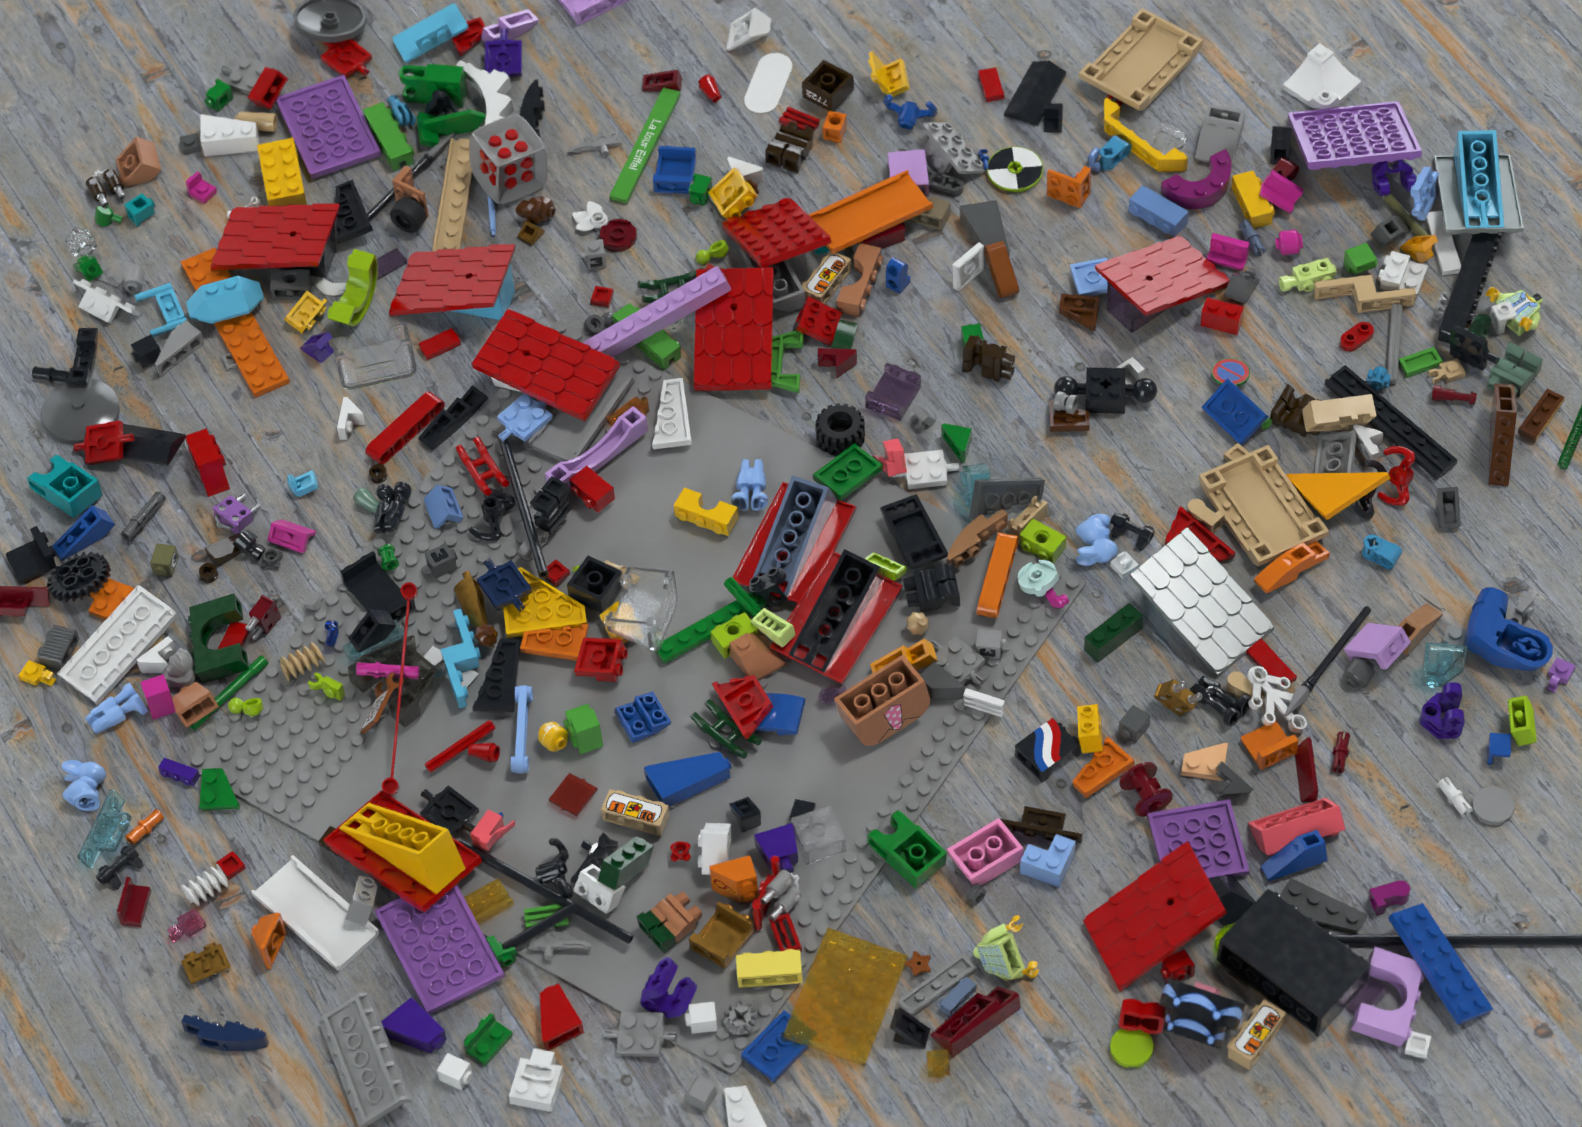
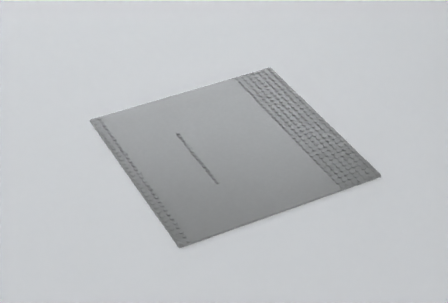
[186,320,1085,1075]

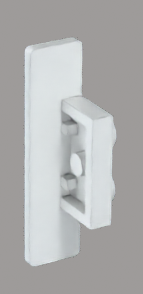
[73,279,141,324]

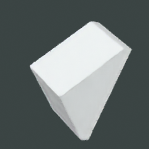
[727,157,764,184]

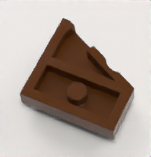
[1059,293,1100,331]
[1049,400,1090,432]

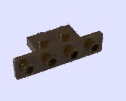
[1000,806,1083,844]

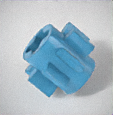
[1366,366,1391,391]

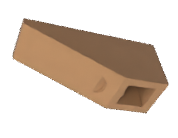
[1398,604,1443,656]

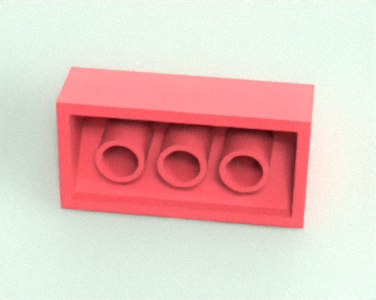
[1248,797,1345,856]

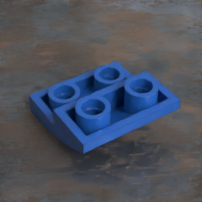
[614,692,671,743]
[755,693,806,735]

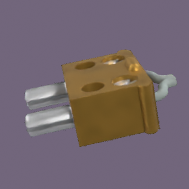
[1154,679,1202,716]

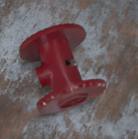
[1119,761,1173,817]

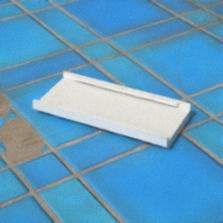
[57,585,178,706]
[251,855,379,971]

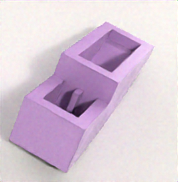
[481,9,539,43]

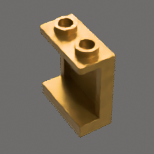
[689,902,754,969]

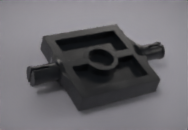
[1439,324,1500,371]
[420,785,479,837]

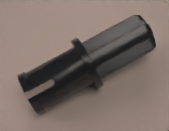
[32,366,69,382]

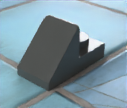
[1436,487,1461,528]
[1215,761,1254,795]

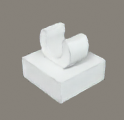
[1110,551,1139,579]

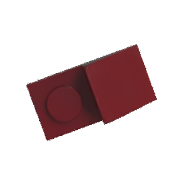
[817,348,857,378]

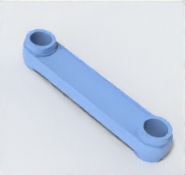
[511,685,533,774]

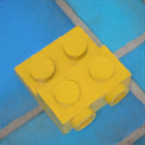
[708,167,758,219]

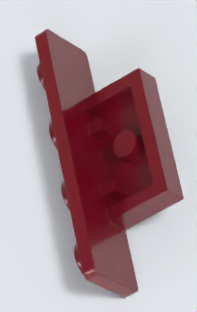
[0,586,50,617]

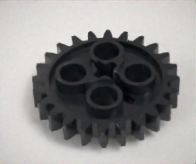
[47,551,111,603]

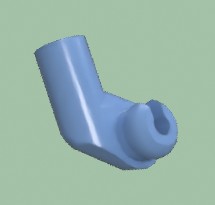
[1088,147,1102,173]

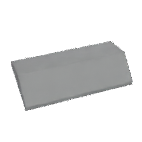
[1314,430,1357,473]

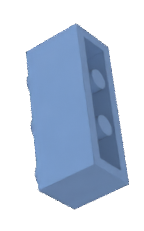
[1129,185,1189,237]

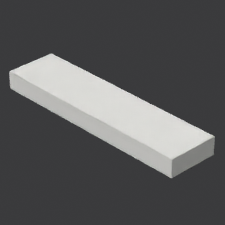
[1426,211,1461,276]

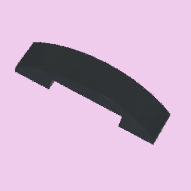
[67,328,98,384]

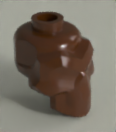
[515,196,556,224]

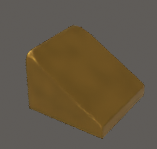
[517,221,545,245]

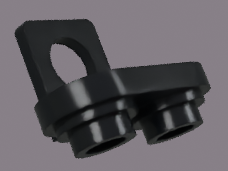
[425,90,458,116]
[749,567,788,608]

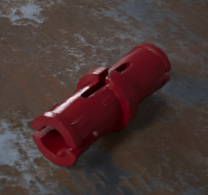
[1331,731,1350,774]

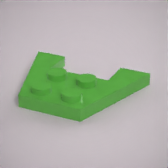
[772,330,804,393]

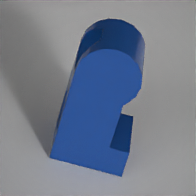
[885,257,911,294]

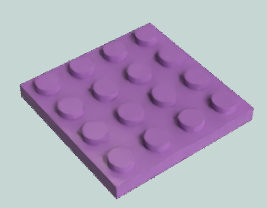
[1147,799,1249,881]

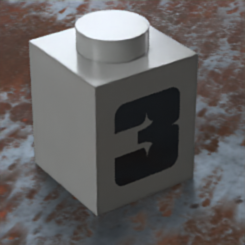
[584,239,607,270]
[976,629,1006,659]

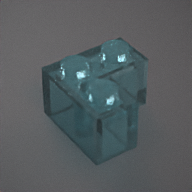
[960,463,991,509]

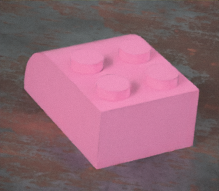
[947,818,1023,885]

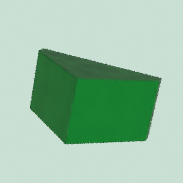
[941,423,972,463]

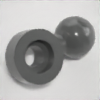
[584,312,613,335]

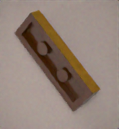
[1518,389,1565,442]

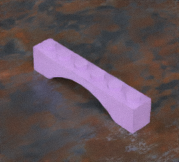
[545,406,648,488]

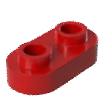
[1340,322,1374,352]

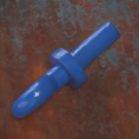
[978,149,989,170]

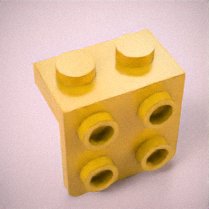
[868,51,910,97]

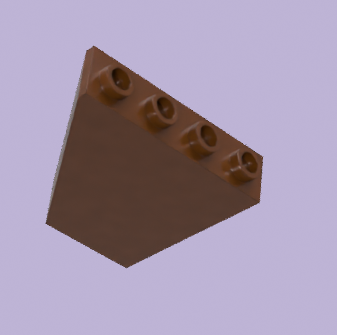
[1488,383,1517,486]

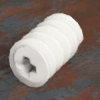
[180,864,229,906]

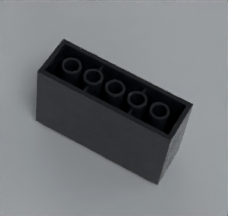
[1216,889,1371,1037]

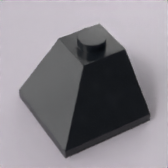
[1210,876,1256,929]

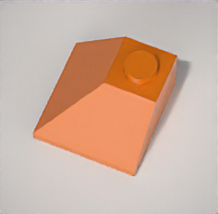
[251,912,287,970]

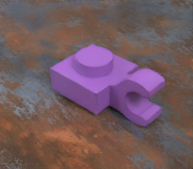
[1547,657,1576,693]

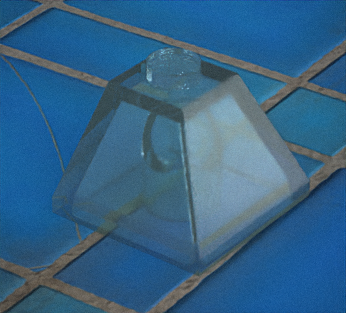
[1421,643,1468,688]

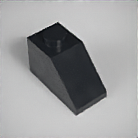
[348,609,396,652]

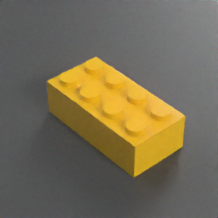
[257,138,307,206]

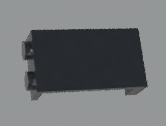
[340,551,416,622]

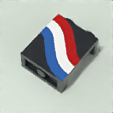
[1015,718,1080,783]

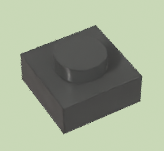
[179,133,202,155]

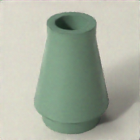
[353,487,380,514]

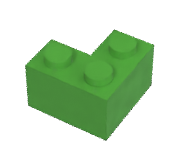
[563,704,603,755]

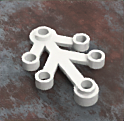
[1247,666,1307,733]

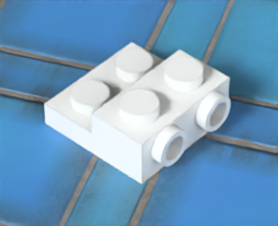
[1378,251,1428,299]

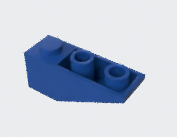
[1260,830,1328,881]

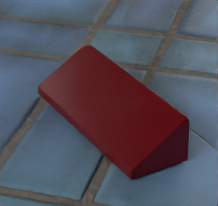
[1295,737,1318,802]

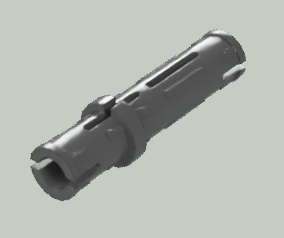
[120,491,166,541]

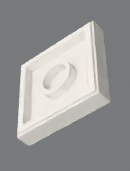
[953,242,984,291]

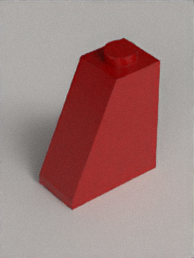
[540,983,584,1051]

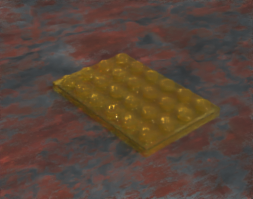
[783,928,908,1067]

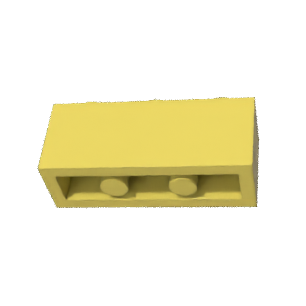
[736,949,803,988]

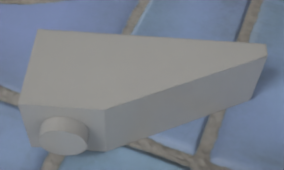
[155,320,204,378]

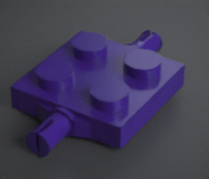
[485,29,523,77]

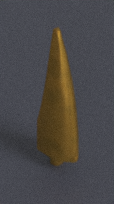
[454,571,495,648]

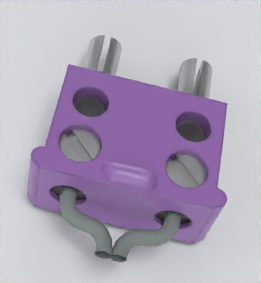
[213,493,260,534]

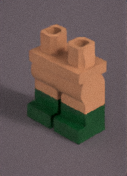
[636,891,702,953]

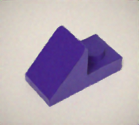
[300,332,334,363]

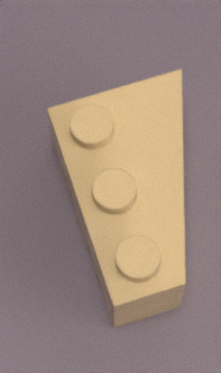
[1302,394,1377,432]

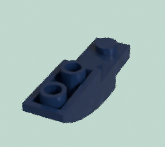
[181,1014,269,1051]

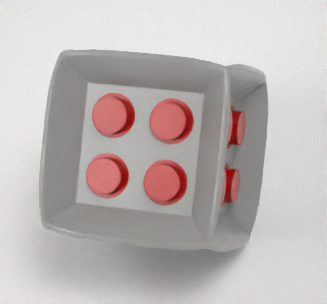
[469,115,547,204]

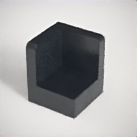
[1043,103,1063,133]

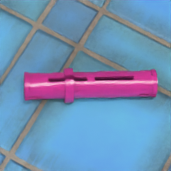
[356,662,419,679]

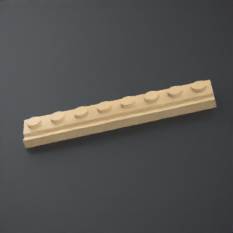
[432,138,473,251]

